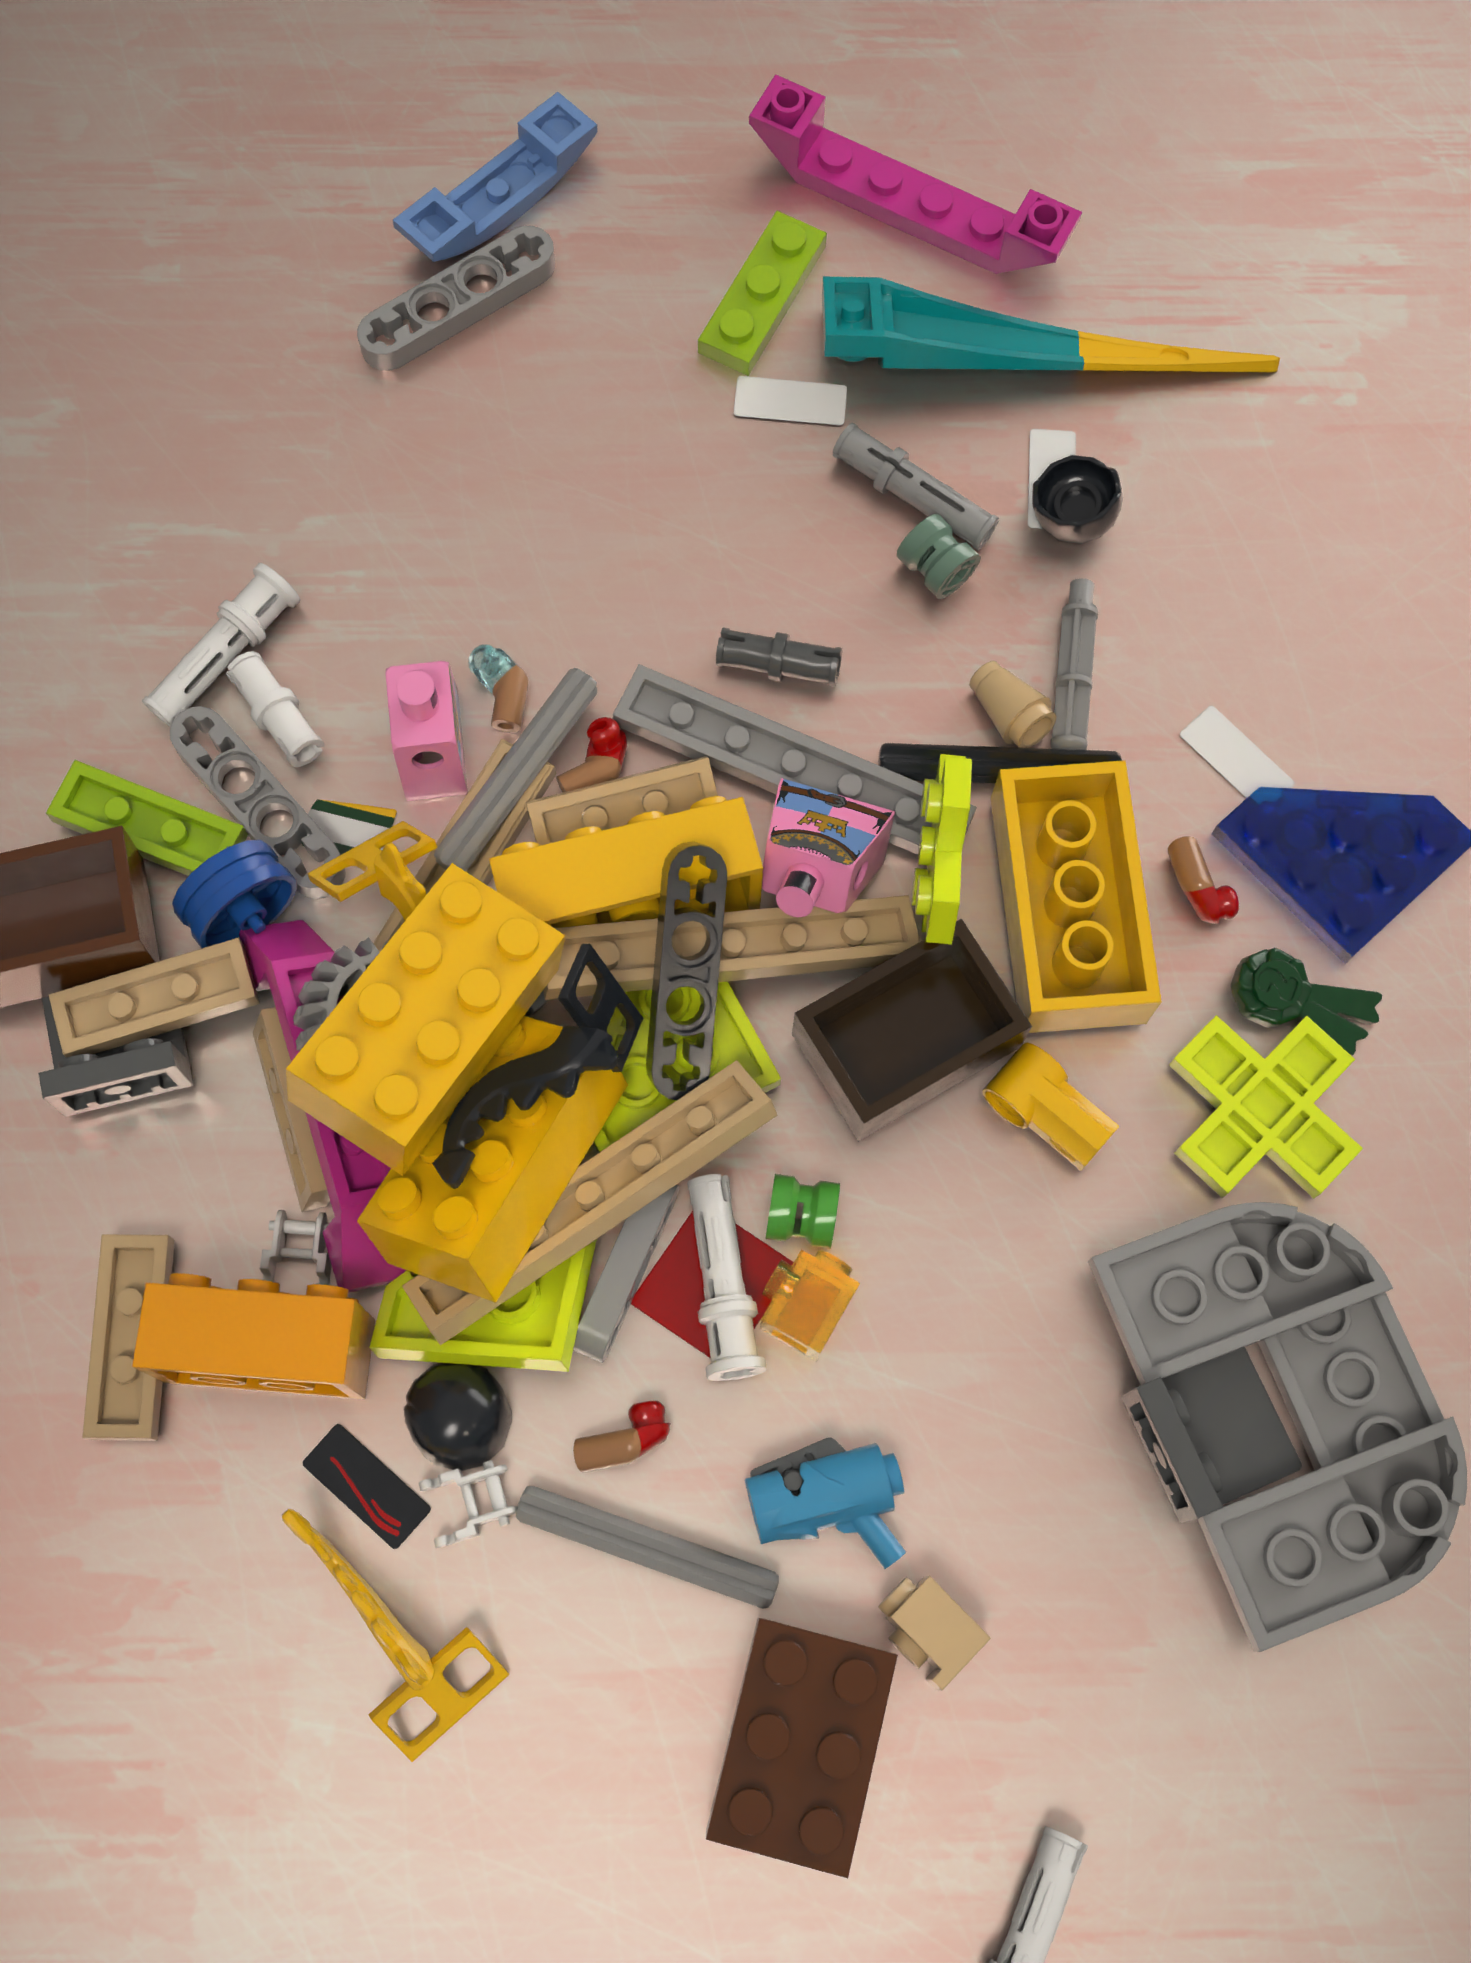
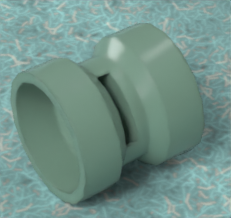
[896,514,981,599]

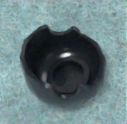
[1032,455,1123,544]
[404,1363,512,1471]

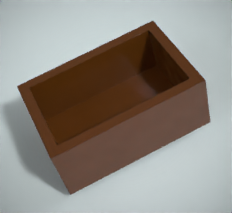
[0,826,159,1008]
[706,1618,898,1879]

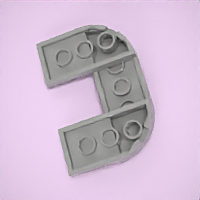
[1088,1202,1467,1652]

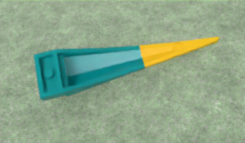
[822,276,1280,372]

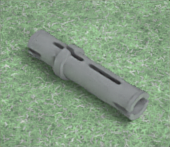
[833,423,999,551]

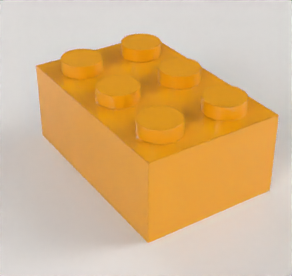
[132,1273,375,1400]

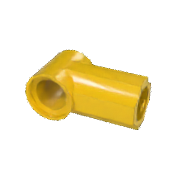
[982,1042,1119,1171]

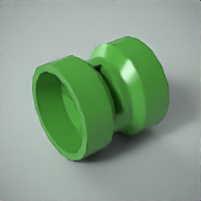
[765,1174,840,1249]

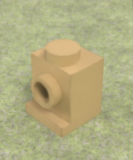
[878,1576,991,1691]

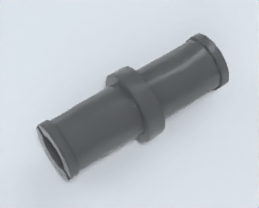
[716,627,842,687]

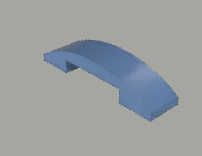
[393,92,597,262]

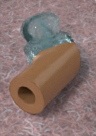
[468,644,528,733]

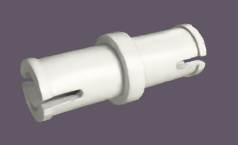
[226,651,324,767]

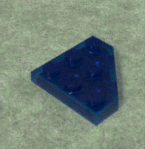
[1212,787,1471,964]

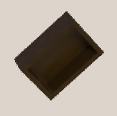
[792,918,1032,1142]

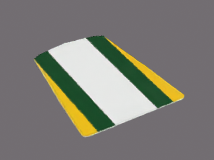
[302,799,397,867]

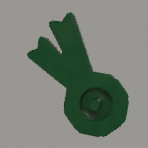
[1231,948,1382,1056]

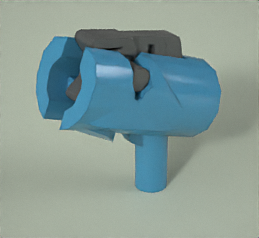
[745,1437,906,1569]

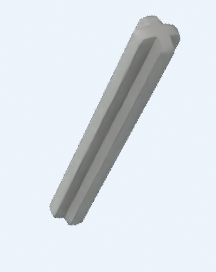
[434,668,597,871]
[516,1486,779,1609]

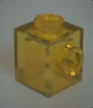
[759,1249,860,1362]

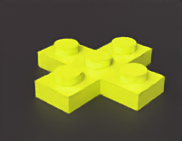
[911,754,972,945]
[1169,1015,1363,1199]

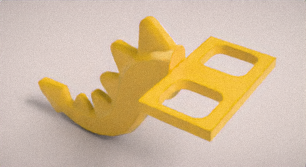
[307,821,437,920]
[282,1509,510,1762]

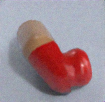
[556,717,628,793]
[1168,836,1239,924]
[573,1401,671,1472]

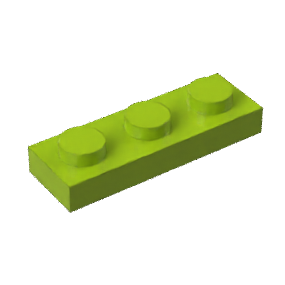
[698,211,827,376]
[46,760,248,876]

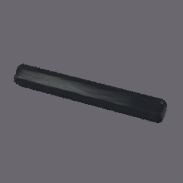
[878,743,1122,783]

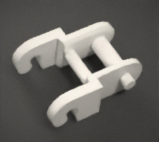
[260,1210,332,1285]
[418,1460,517,1548]

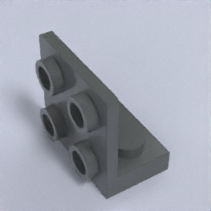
[38,997,193,1117]
[1121,1347,1302,1523]

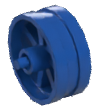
[172,840,297,948]

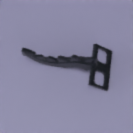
[432,943,643,1189]

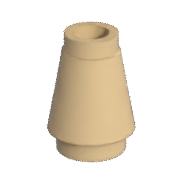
[969,661,1057,748]

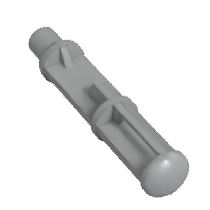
[1051,579,1098,750]

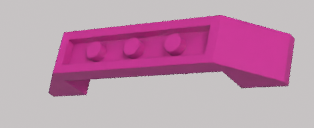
[749,74,1082,274]
[239,920,406,1293]

